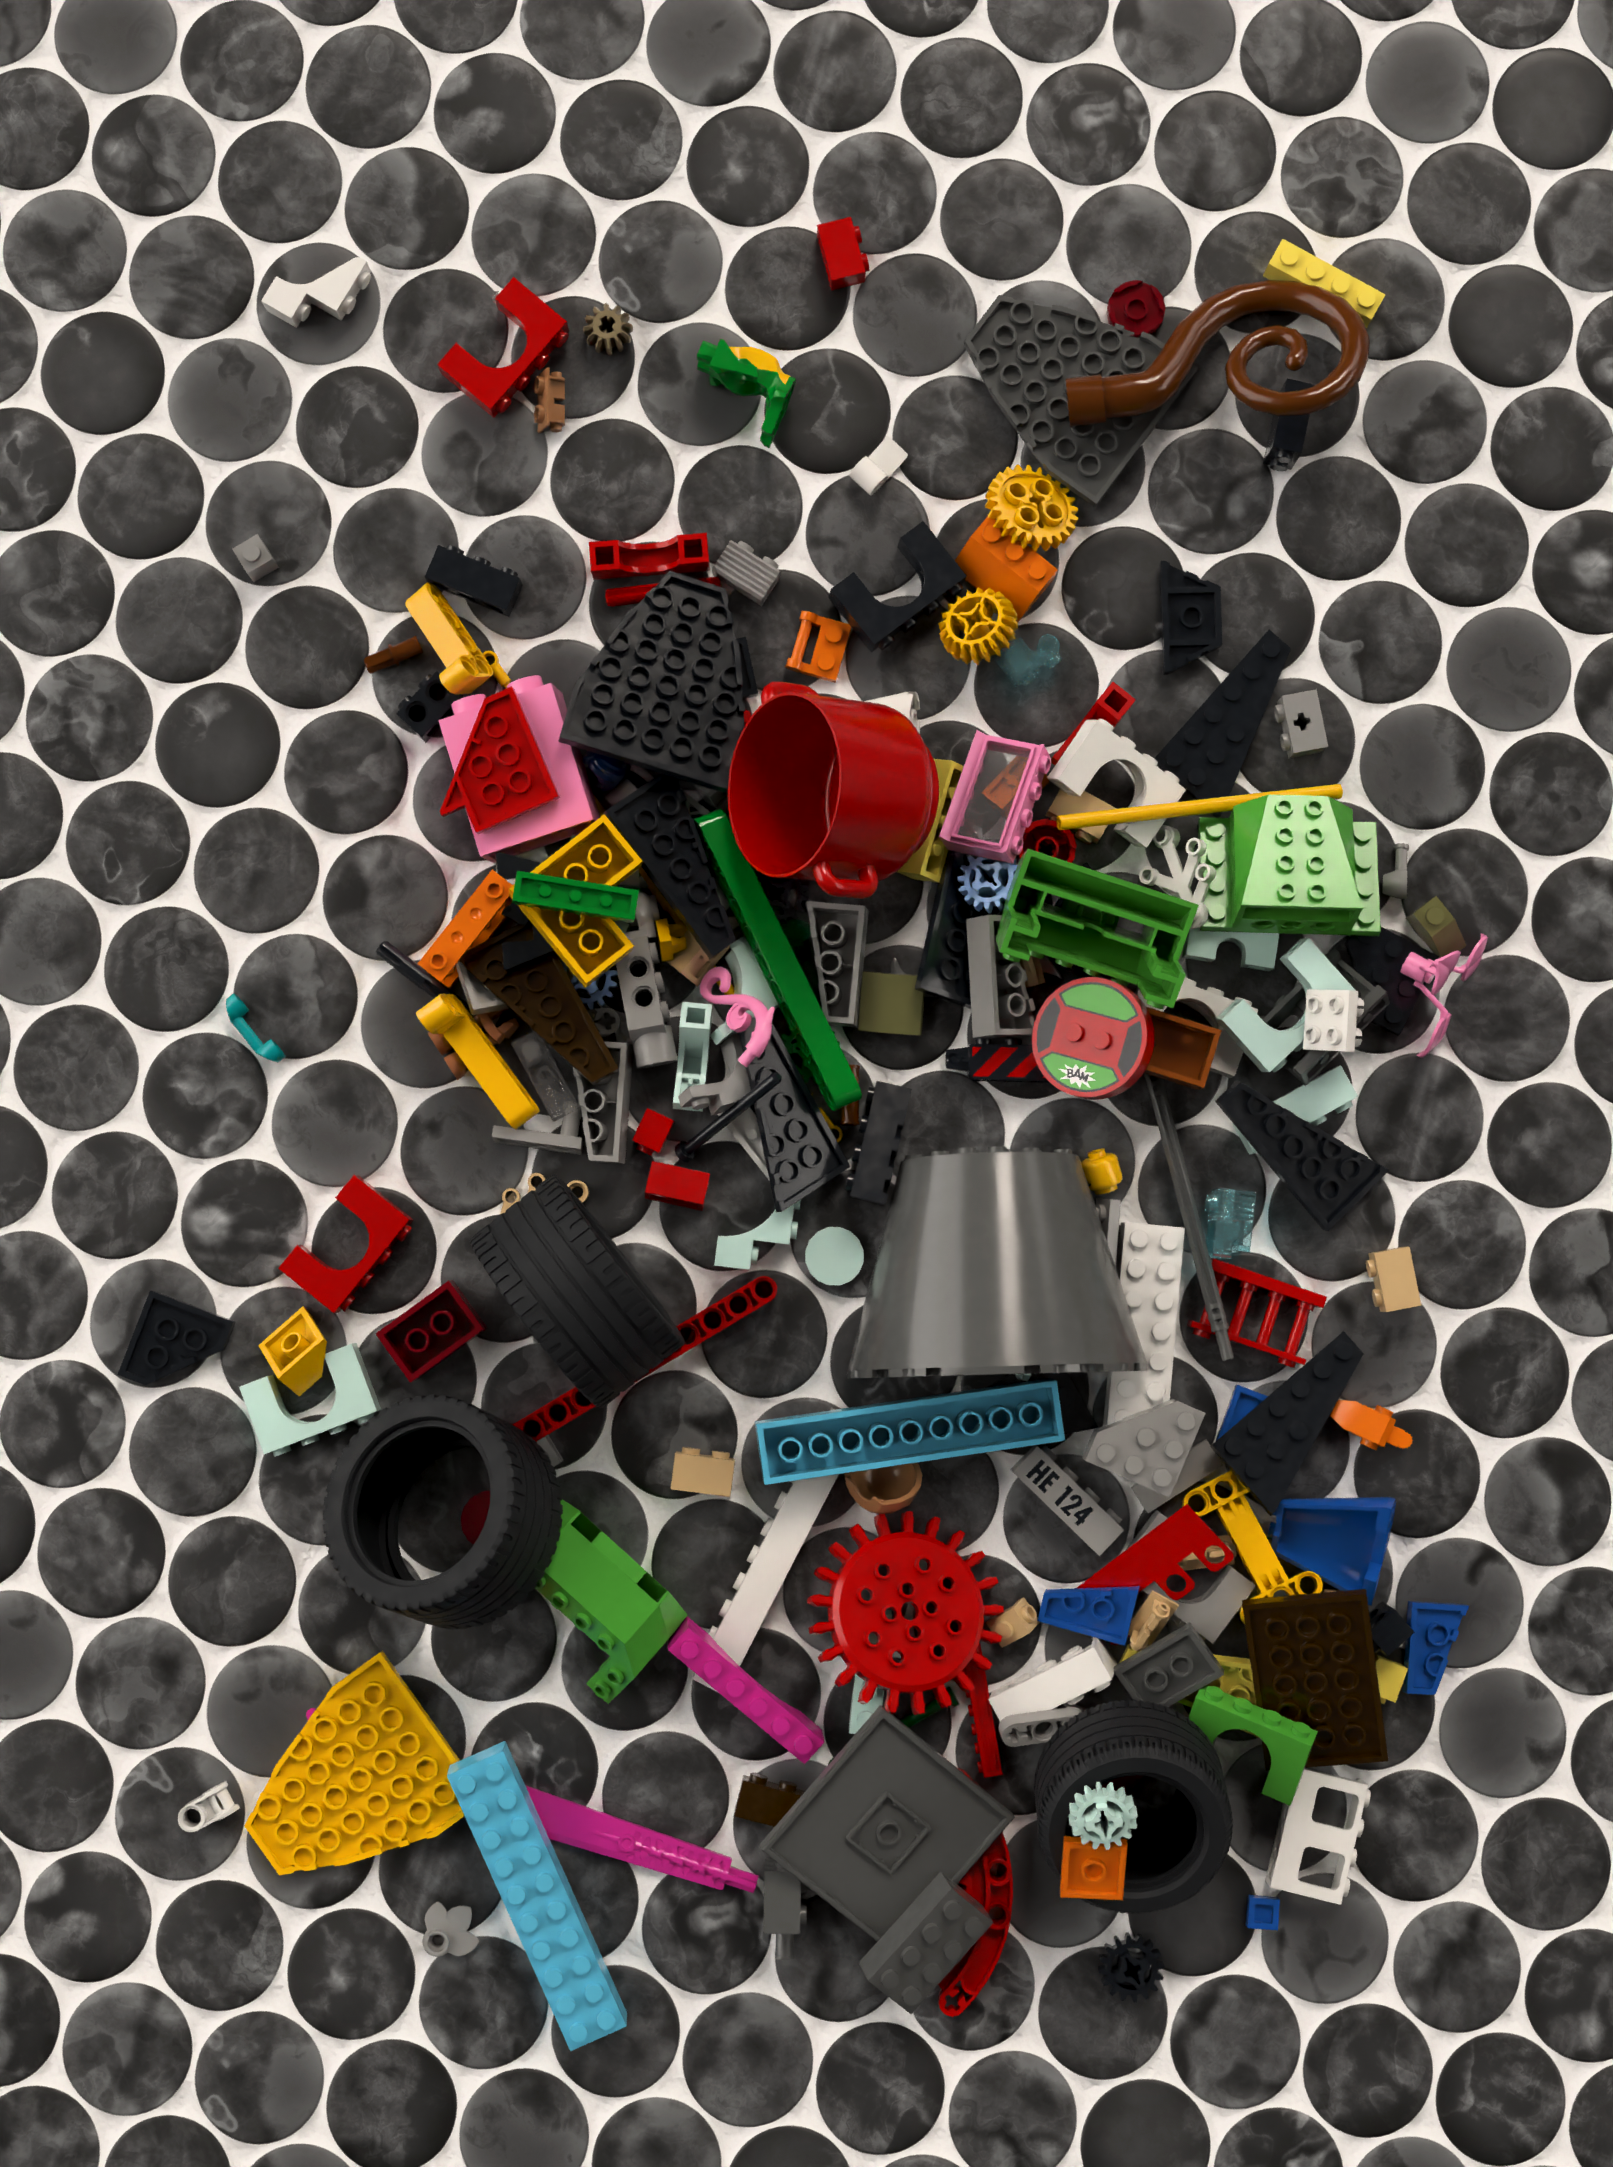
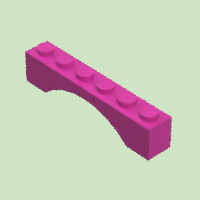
[667,1616,825,1764]

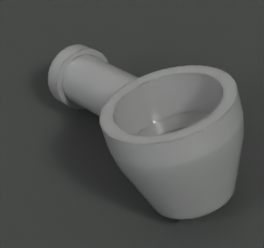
[1382,843,1409,899]

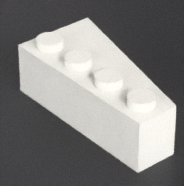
[988,1637,1118,1729]

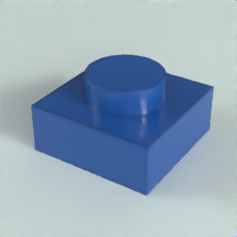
[1246,1895,1280,1930]

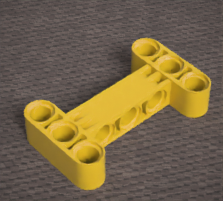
[1182,1470,1323,1624]

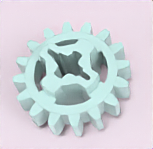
[1068,1782,1138,1850]

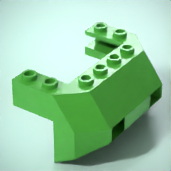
[996,849,1199,1009]
[535,1499,688,1704]

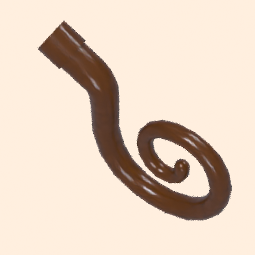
[1066,280,1370,427]

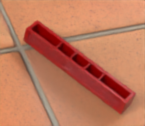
[963,1642,1003,1778]

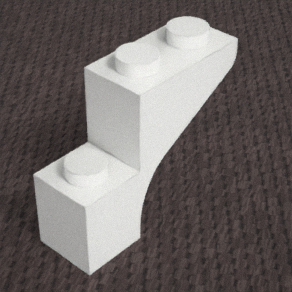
[261,257,371,328]

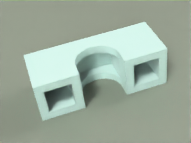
[1182,927,1279,971]

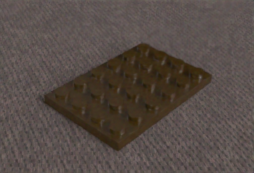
[1242,1589,1388,1771]

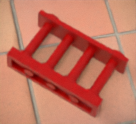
[1187,1258,1327,1368]

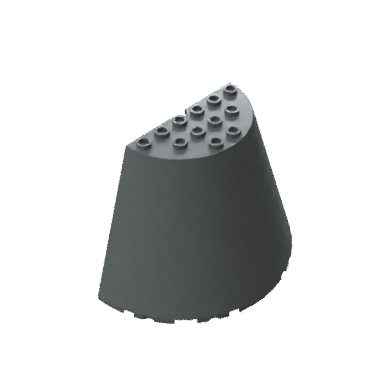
[847,1146,1147,1379]

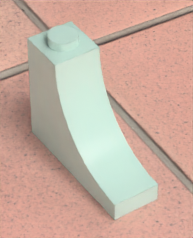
[710,937,779,1045]

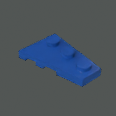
[1402,1601,1469,1695]

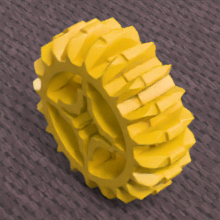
[938,587,1018,665]

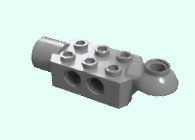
[616,888,678,1069]

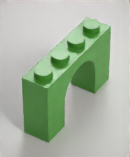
[1189,1685,1318,1806]

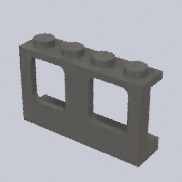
[1260,949,1390,1086]

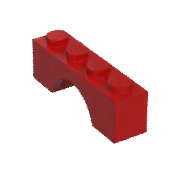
[589,533,710,580]

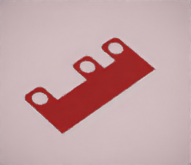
[1077,1504,1234,1645]

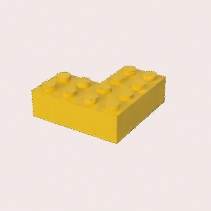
[509,814,643,988]

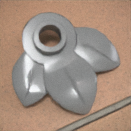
[422,1901,480,1957]

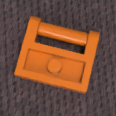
[785,611,852,683]

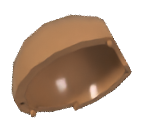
[845,1463,923,1514]

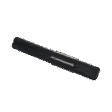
[376,941,474,1017]

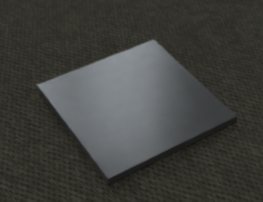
[759,1705,1015,1942]

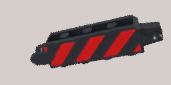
[945,1038,1050,1083]

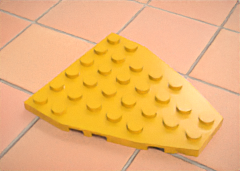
[244,1650,464,1875]

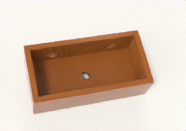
[1144,1007,1222,1090]

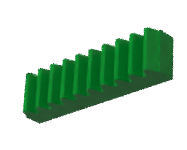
[512,871,639,923]

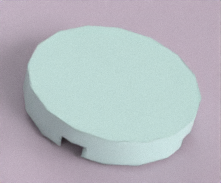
[805,1227,864,1285]

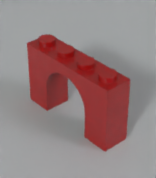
[437,277,569,418]
[278,1175,413,1313]

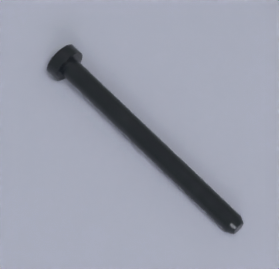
[675,1073,782,1162]

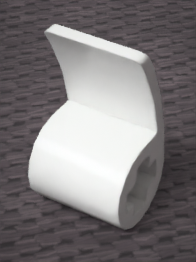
[849,436,908,496]

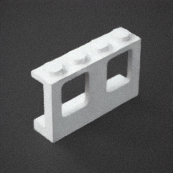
[1265,1768,1371,1905]

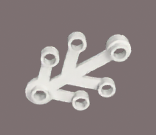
[1139,825,1216,929]

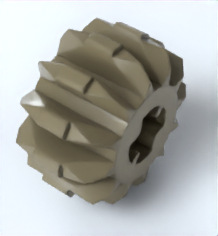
[583,303,633,356]

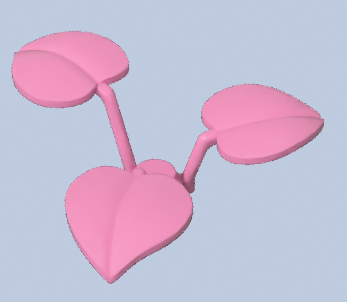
[1400,933,1488,1058]

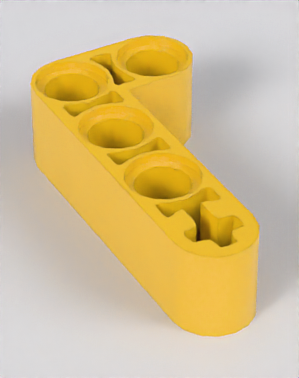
[405,582,493,695]

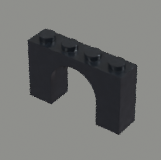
[828,521,967,653]

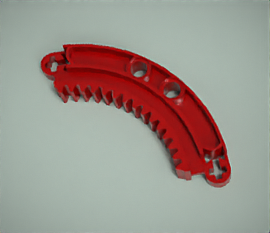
[938,1768,1013,2017]

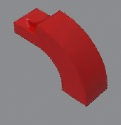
[1051,682,1136,765]

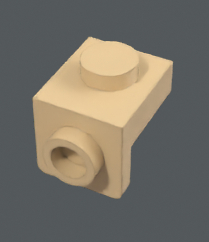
[986,1597,1039,1648]

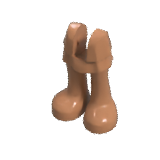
[428,1009,519,1080]

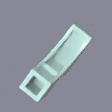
[714,1199,801,1270]

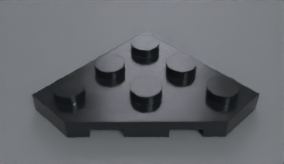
[1345,927,1439,1036]
[117,1290,236,1385]

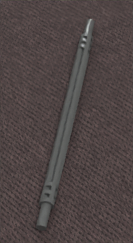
[1144,1073,1234,1361]

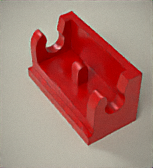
[645,1161,710,1211]

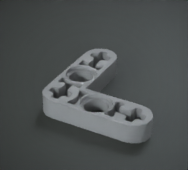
[998,1707,1082,1747]

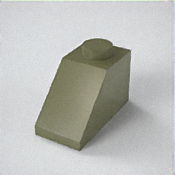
[1405,896,1466,959]

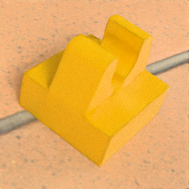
[655,918,687,962]

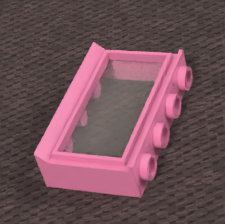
[939,730,1051,864]

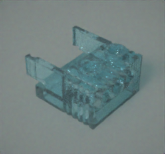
[1205,1188,1257,1259]

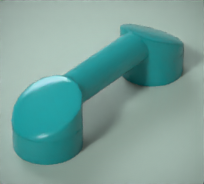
[226,993,286,1063]

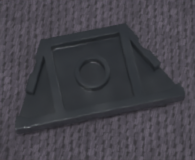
[1160,561,1222,675]

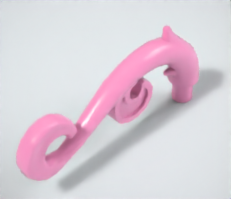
[700,966,775,1067]

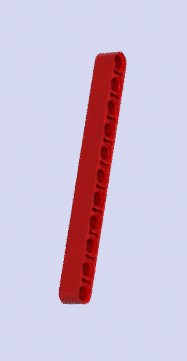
[512,1276,777,1442]

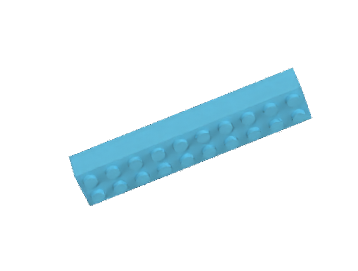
[755,1378,1065,1485]
[447,1741,627,2051]

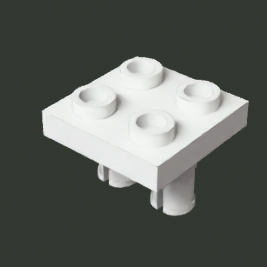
[1303,989,1364,1052]

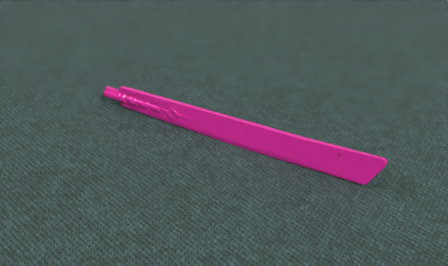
[306,1708,759,1893]

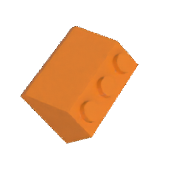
[955,516,1058,622]

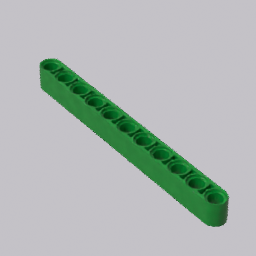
[694,809,862,1111]

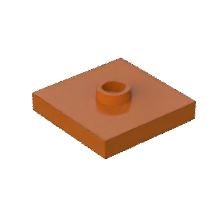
[1060,1836,1127,1900]

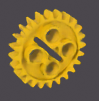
[985,464,1078,551]

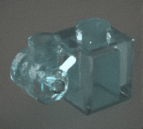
[995,634,1063,688]

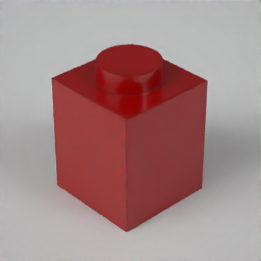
[632,1108,675,1156]

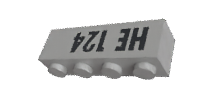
[1010,1445,1124,1556]

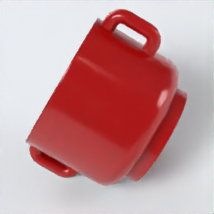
[728,681,939,899]

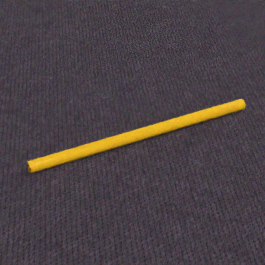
[1056,784,1343,830]

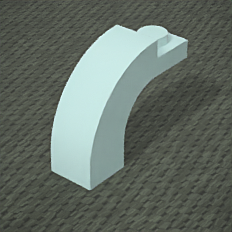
[673,1002,712,1112]

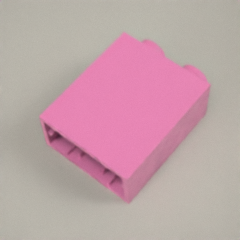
[438,675,600,863]

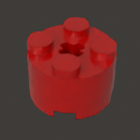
[1016,819,1077,865]

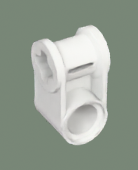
[178,1781,240,1832]

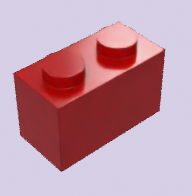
[817,217,869,291]

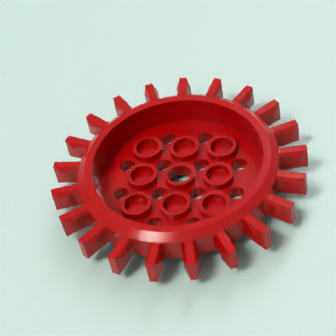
[807,1511,1004,1715]

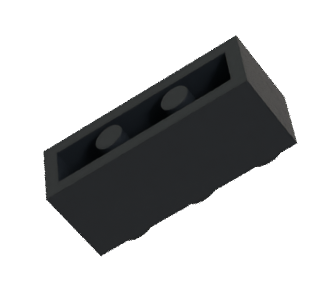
[425,545,523,617]

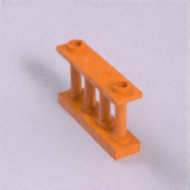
[418,869,513,989]

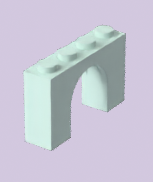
[1215,938,1356,1072]
[239,1343,381,1457]

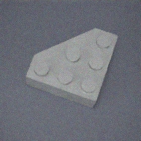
[1082,1399,1206,1498]

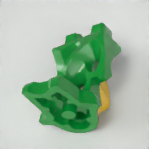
[697,339,796,448]

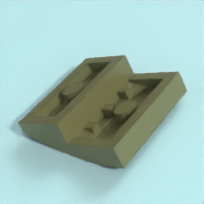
[858,971,925,1035]

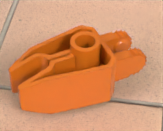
[1330,1400,1413,1451]

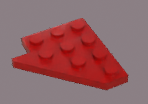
[440,686,560,834]

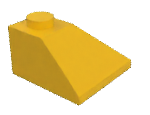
[258,1306,327,1397]

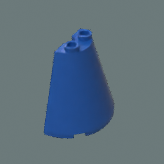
[1267,1497,1396,1606]

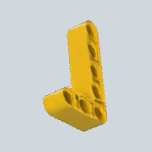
[416,994,540,1130]

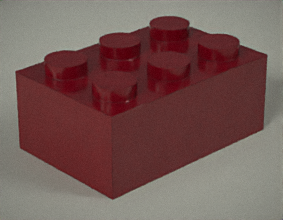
[376,1280,488,1383]

